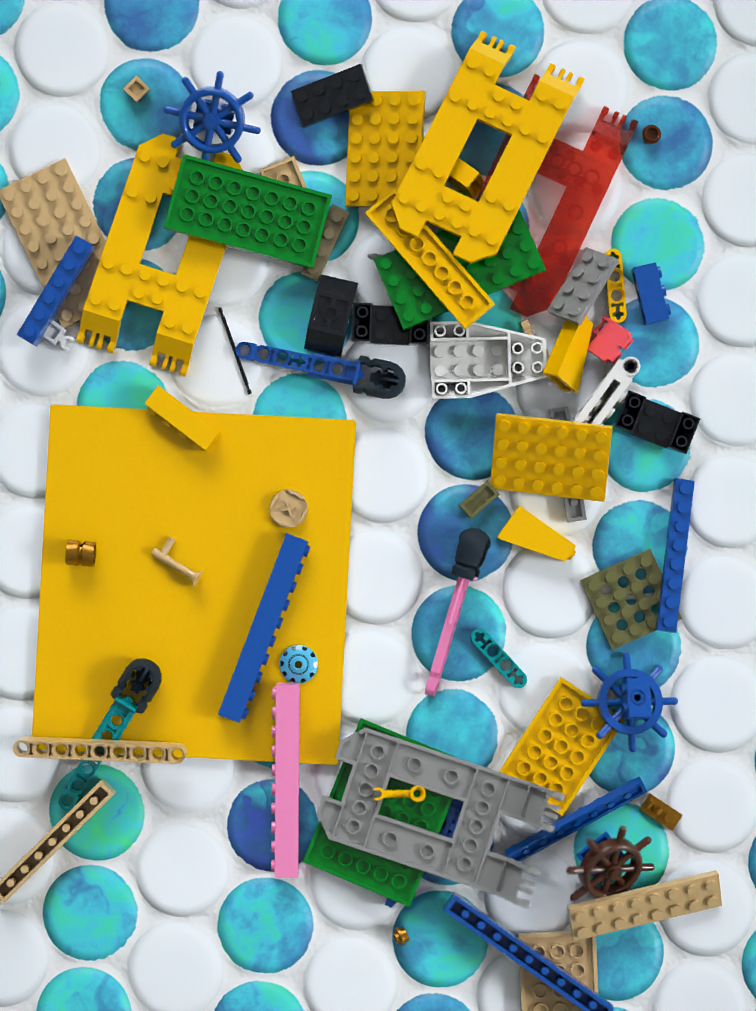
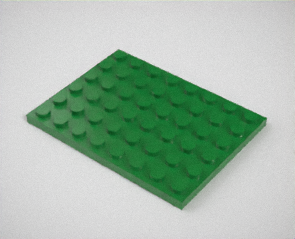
[303,718,460,907]

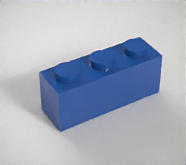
[631,262,671,326]

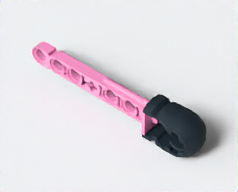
[425,528,491,697]

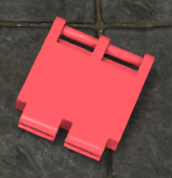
[587,315,634,364]

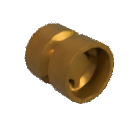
[65,540,96,567]

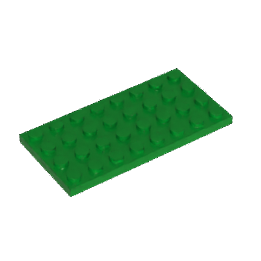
[164,154,332,269]
[373,209,546,331]

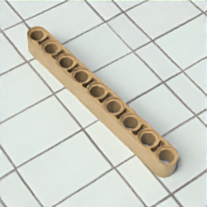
[13,736,188,764]

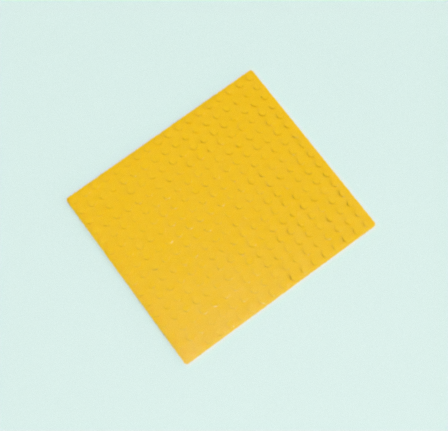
[32,404,356,765]

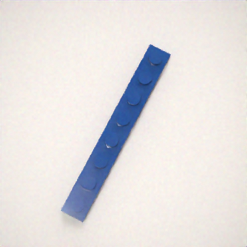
[656,478,695,633]
[504,777,647,862]

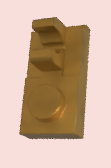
[640,793,683,831]

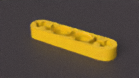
[605,249,627,324]

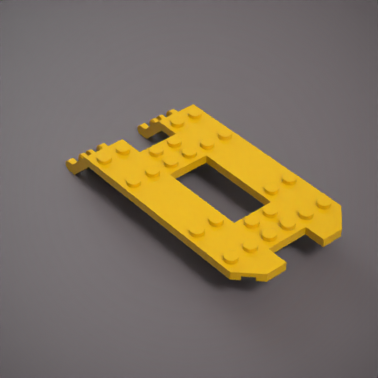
[391,31,585,264]
[76,134,243,377]

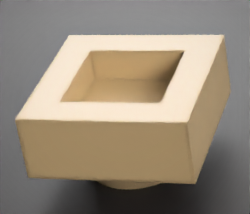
[123,75,150,103]

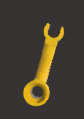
[372,786,426,802]

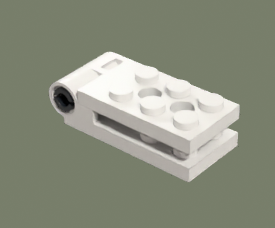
[572,357,640,425]

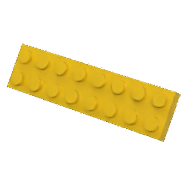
[365,188,495,330]

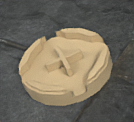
[269,489,308,528]

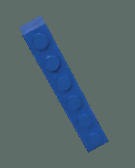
[16,236,96,347]

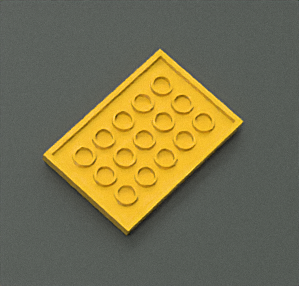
[345,90,426,207]
[490,413,613,502]
[498,677,625,816]

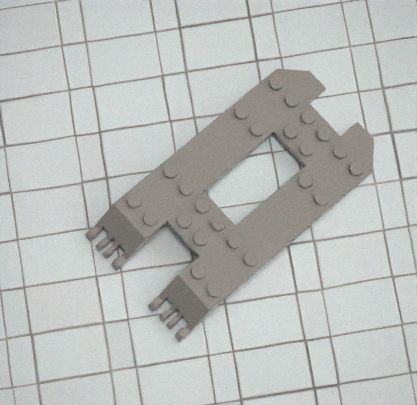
[317,728,565,908]

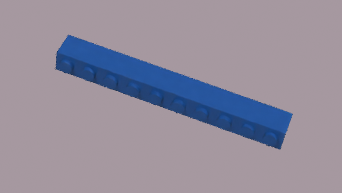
[218,533,311,723]
[443,892,615,1011]

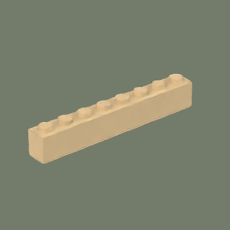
[0,778,117,904]

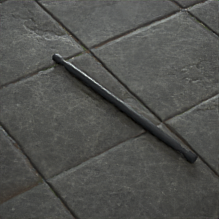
[218,307,252,395]

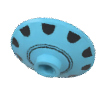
[280,645,318,683]

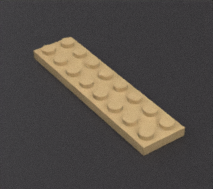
[567,870,722,941]

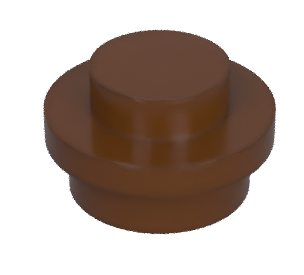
[642,125,661,144]

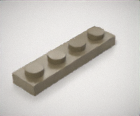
[300,204,350,282]

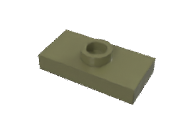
[459,480,500,519]

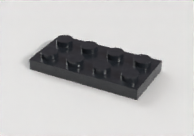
[291,64,374,128]

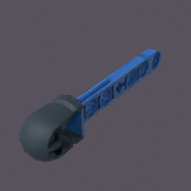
[236,342,406,399]

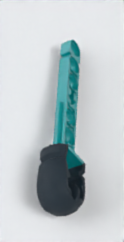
[58,658,162,810]

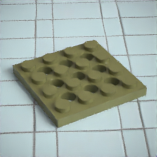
[580,549,682,650]

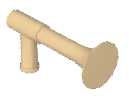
[151,536,203,587]

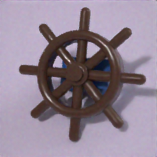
[566,826,655,901]

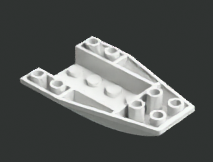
[430,321,547,399]

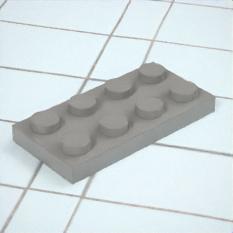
[547,247,619,326]

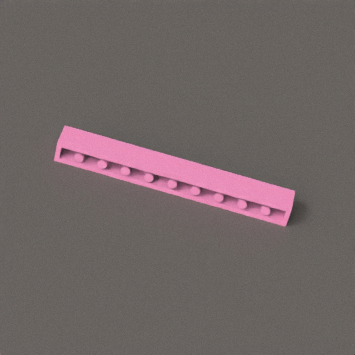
[271,682,300,878]

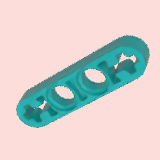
[471,628,527,688]

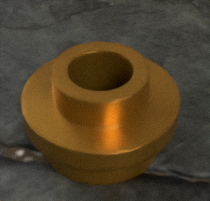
[393,927,409,946]

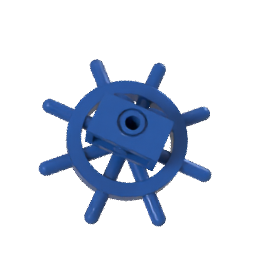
[163,71,261,163]
[581,652,678,752]

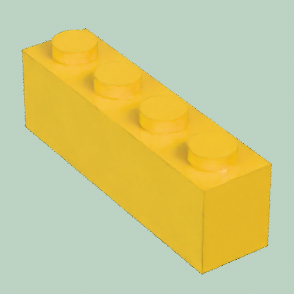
[144,385,221,451]

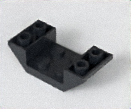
[304,274,358,357]
[351,302,429,346]
[615,390,701,454]

